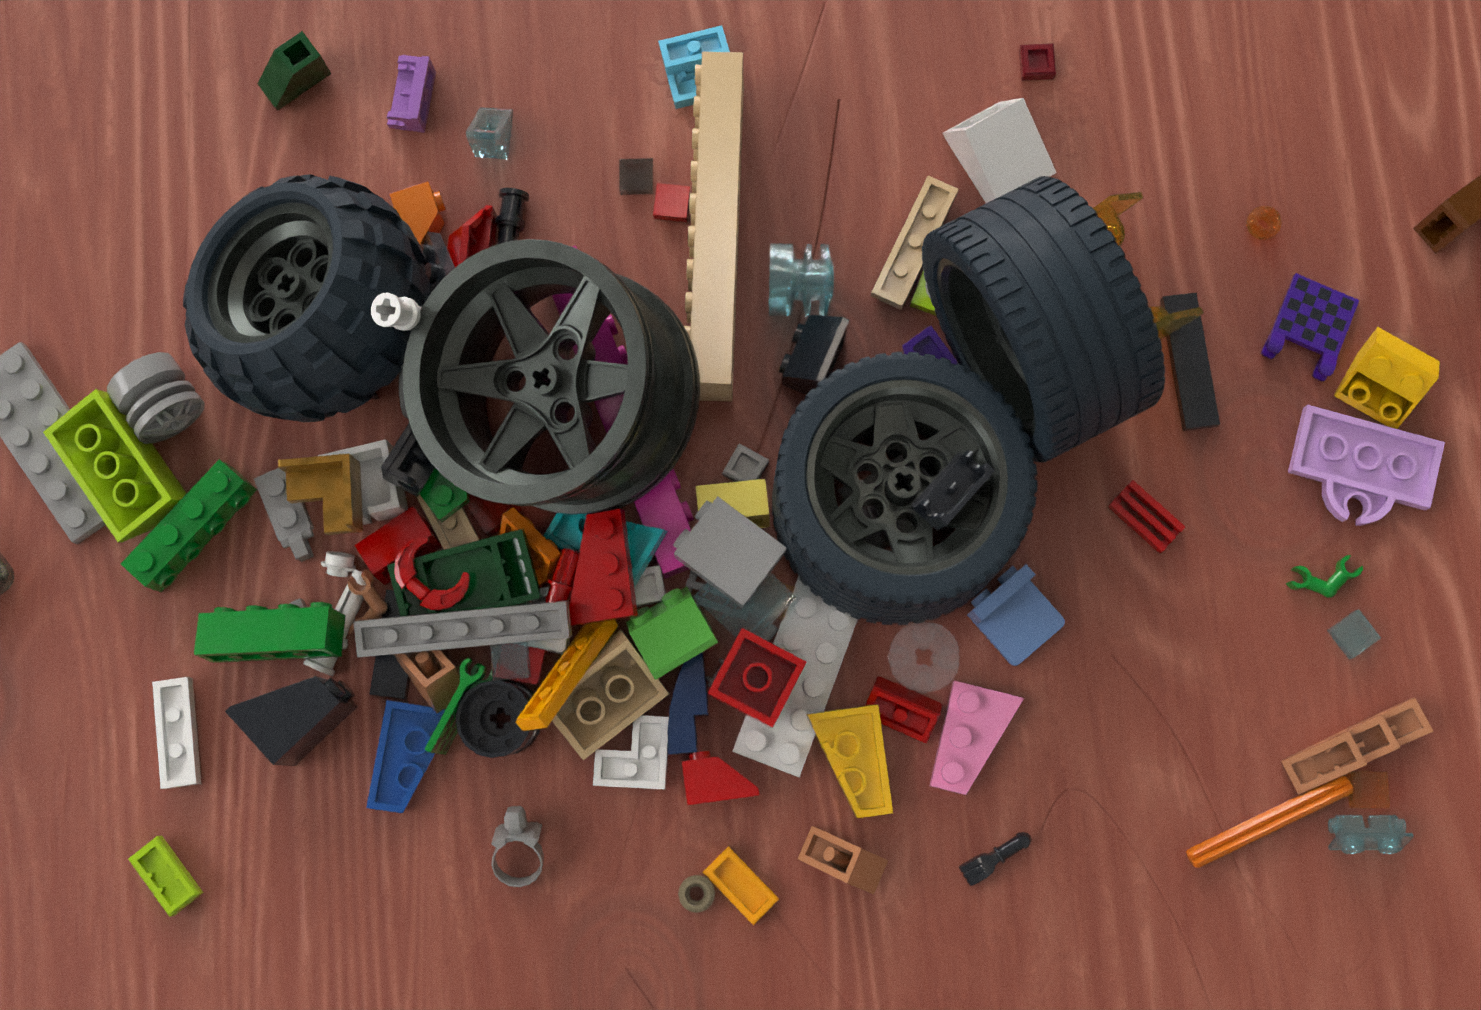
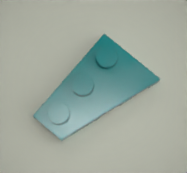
[543,513,668,587]

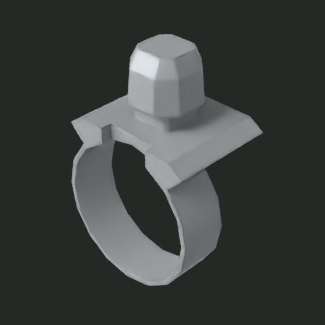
[491,806,544,887]

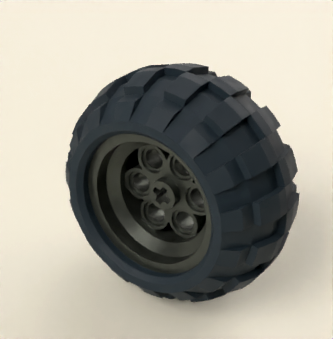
[183,174,430,423]

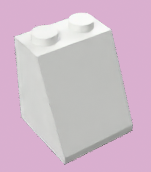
[943,98,1057,203]

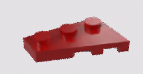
[569,509,638,627]

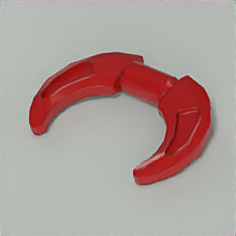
[394,536,470,610]

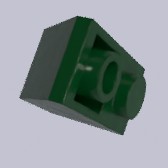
[257,31,331,111]

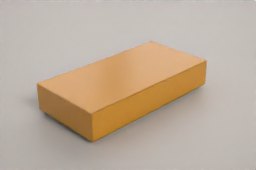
[703,846,779,926]

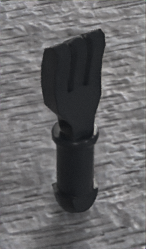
[959,832,1032,886]

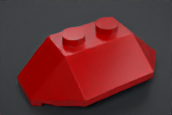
[446,205,497,267]

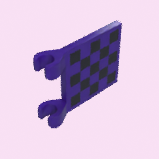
[1261,273,1360,382]

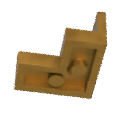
[278,453,363,535]

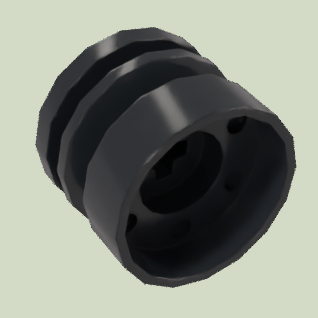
[456,680,541,758]

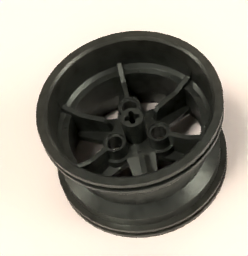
[403,239,700,514]

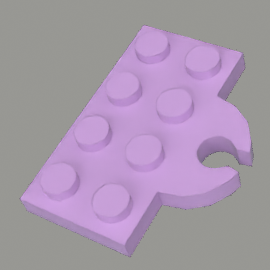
[1288,405,1445,526]

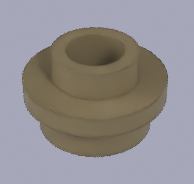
[678,875,715,913]

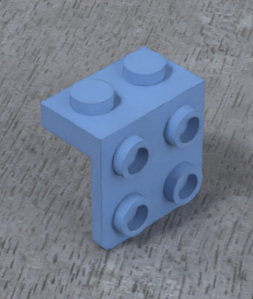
[967,564,1065,666]

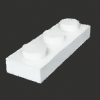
[152,677,201,789]

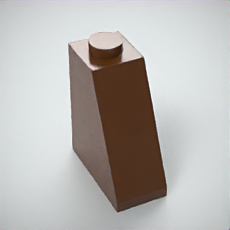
[1413,175,1481,254]

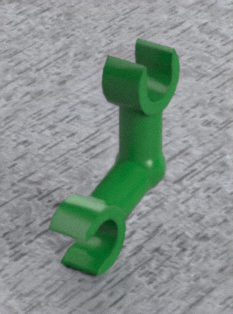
[1286,555,1363,598]

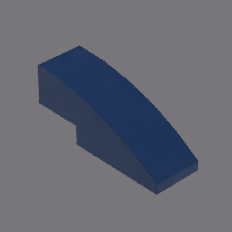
[667,652,709,755]

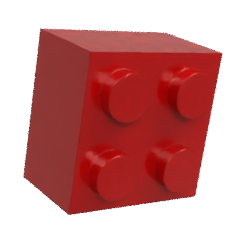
[707,628,807,728]

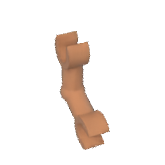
[348,569,387,634]

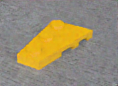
[806,704,893,818]

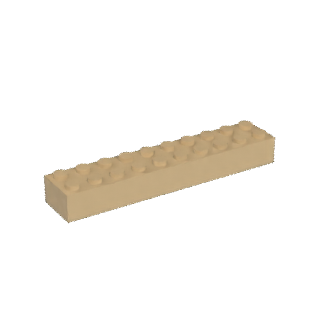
[684,52,744,401]

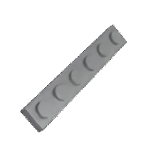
[353,600,572,658]

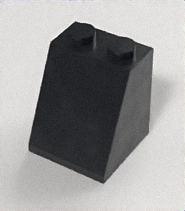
[225,676,358,766]

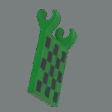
[425,658,496,755]

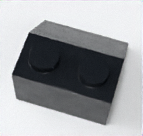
[779,315,849,395]

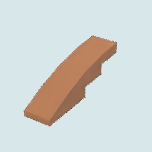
[1281,698,1433,795]

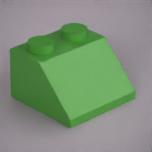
[626,586,718,680]

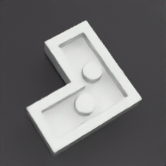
[593,715,669,790]

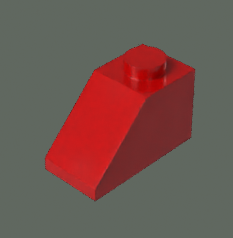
[682,751,760,805]

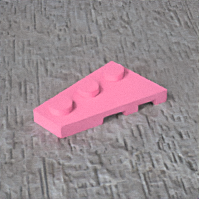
[929,681,1024,795]

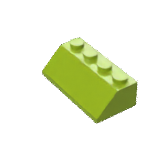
[43,389,187,543]

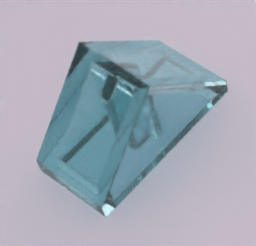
[466,107,513,159]

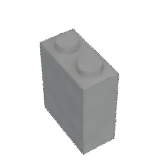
[673,496,787,609]

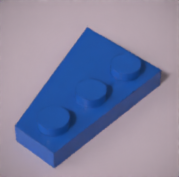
[366,700,446,813]

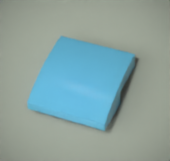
[658,25,730,109]

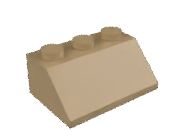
[552,630,669,760]

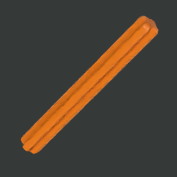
[1186,776,1354,868]

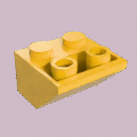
[1334,327,1440,429]

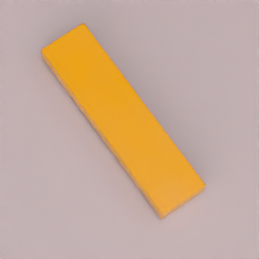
[516,620,618,731]

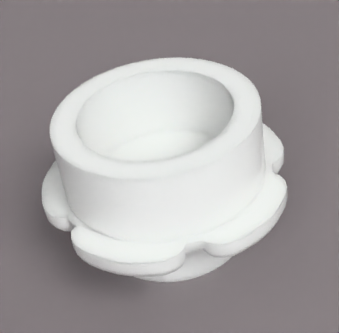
[321,551,356,577]

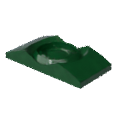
[387,528,542,616]

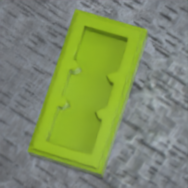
[128,835,204,917]

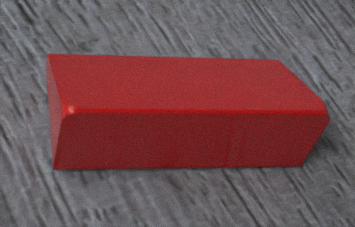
[865,676,942,744]

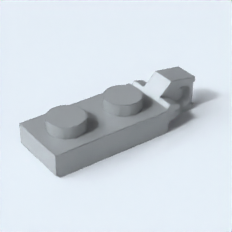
[254,468,314,562]

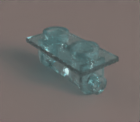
[1328,815,1414,854]

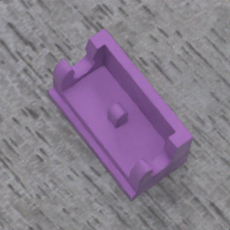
[387,55,436,133]

